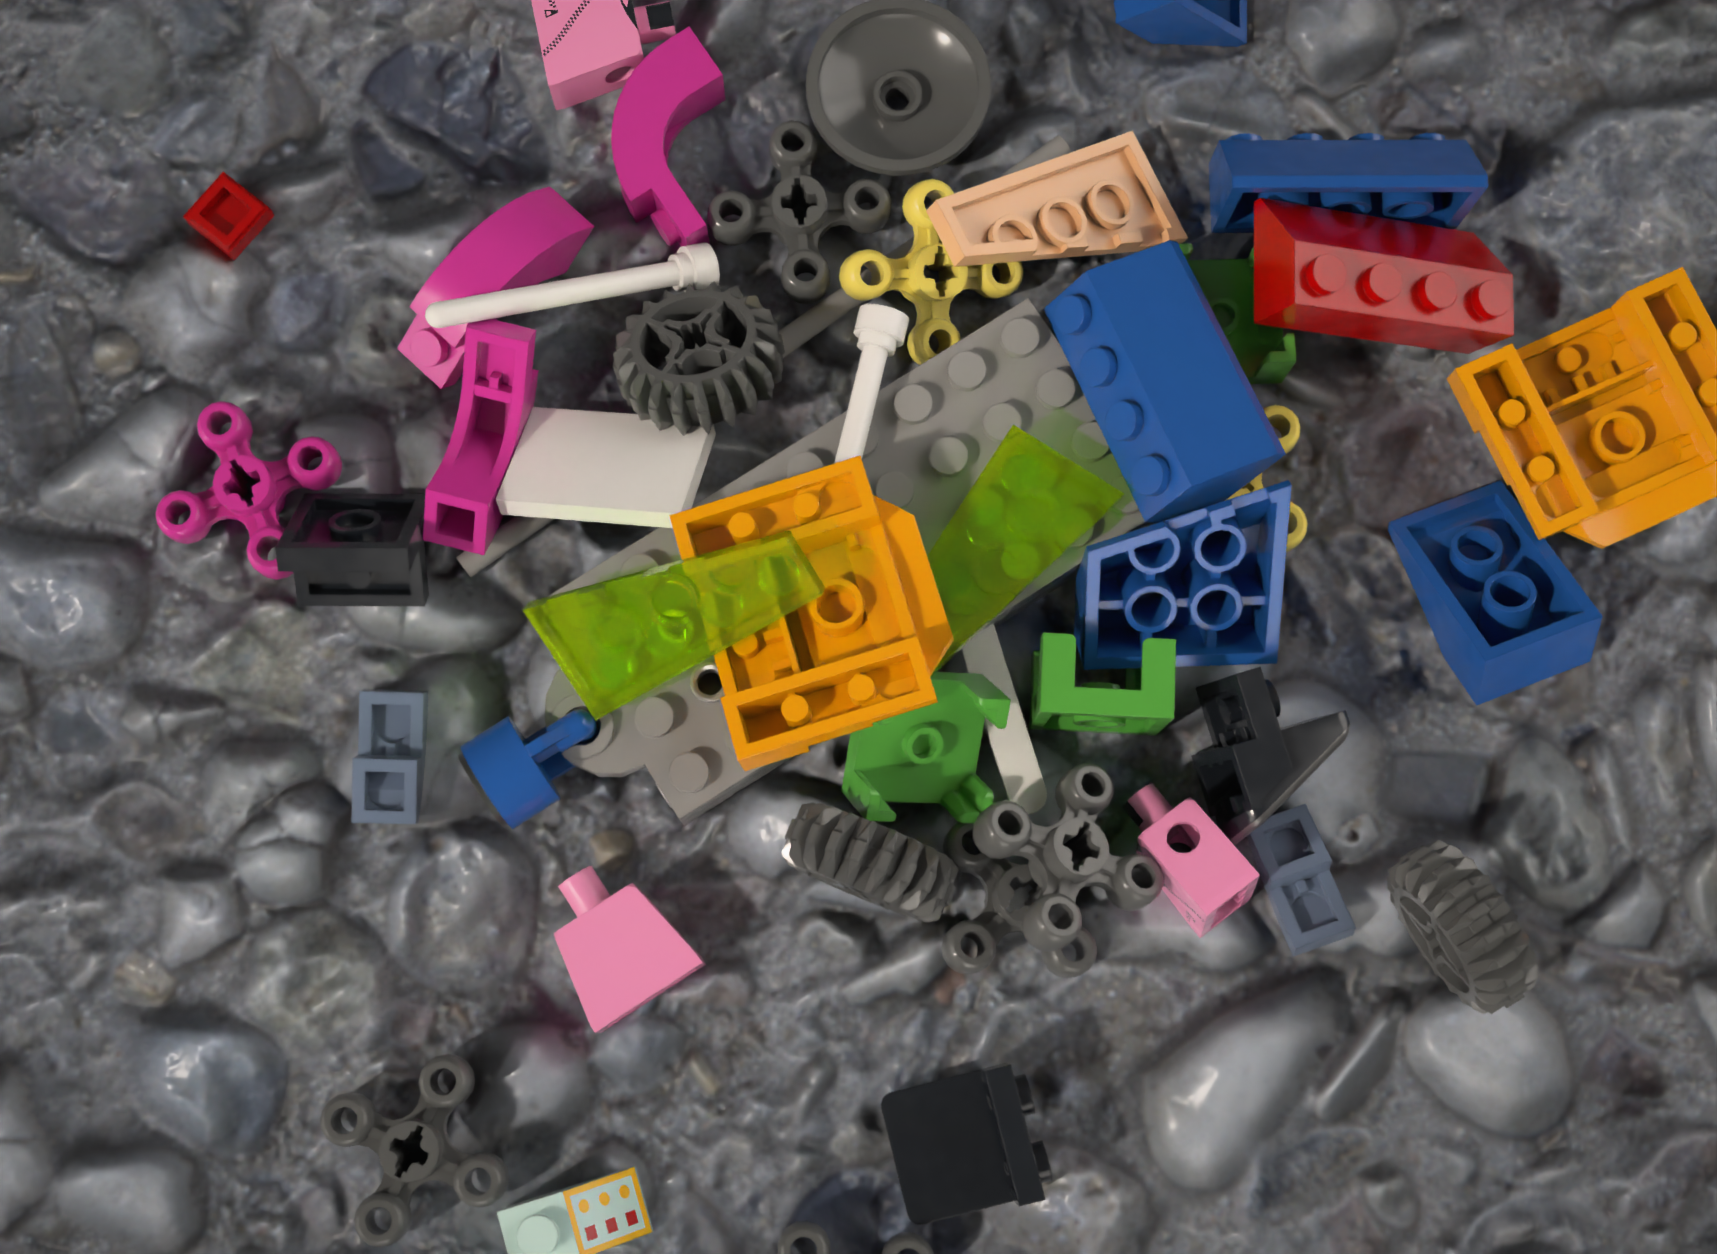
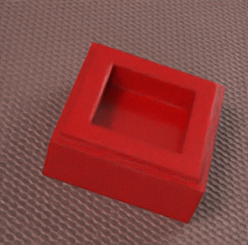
[183,171,275,261]

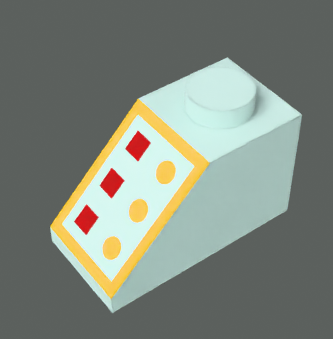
[497,1166,653,1254]

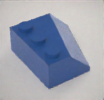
[1074,480,1292,670]

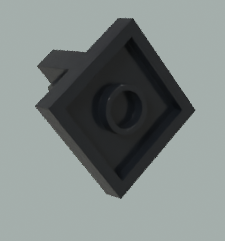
[275,493,429,606]

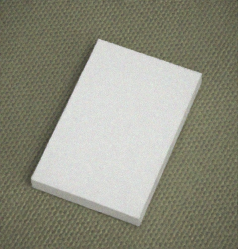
[496,407,716,528]

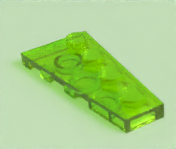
[927,425,1125,677]
[523,530,825,720]

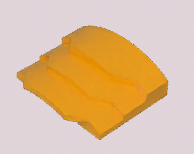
[1447,267,1717,549]
[669,456,954,771]

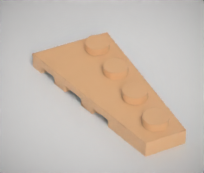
[926,131,1188,267]

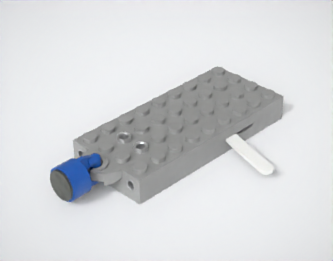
[458,298,1156,829]

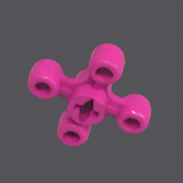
[156,401,342,580]

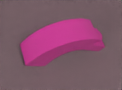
[611,26,726,246]
[397,187,595,389]
[423,319,539,555]

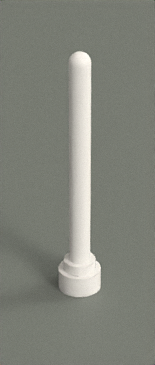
[425,242,720,328]
[834,304,909,463]

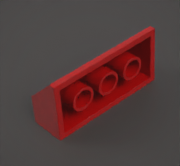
[1254,198,1514,354]

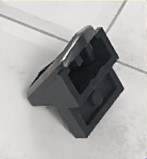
[1191,667,1350,846]

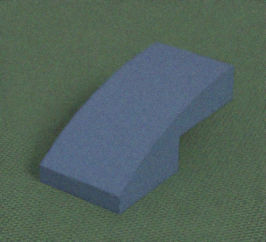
[351,689,428,824]
[1247,804,1356,957]

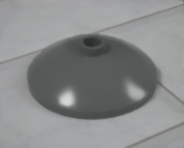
[806,0,991,176]

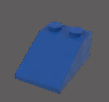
[1388,480,1603,706]

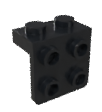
[881,1063,1052,1225]

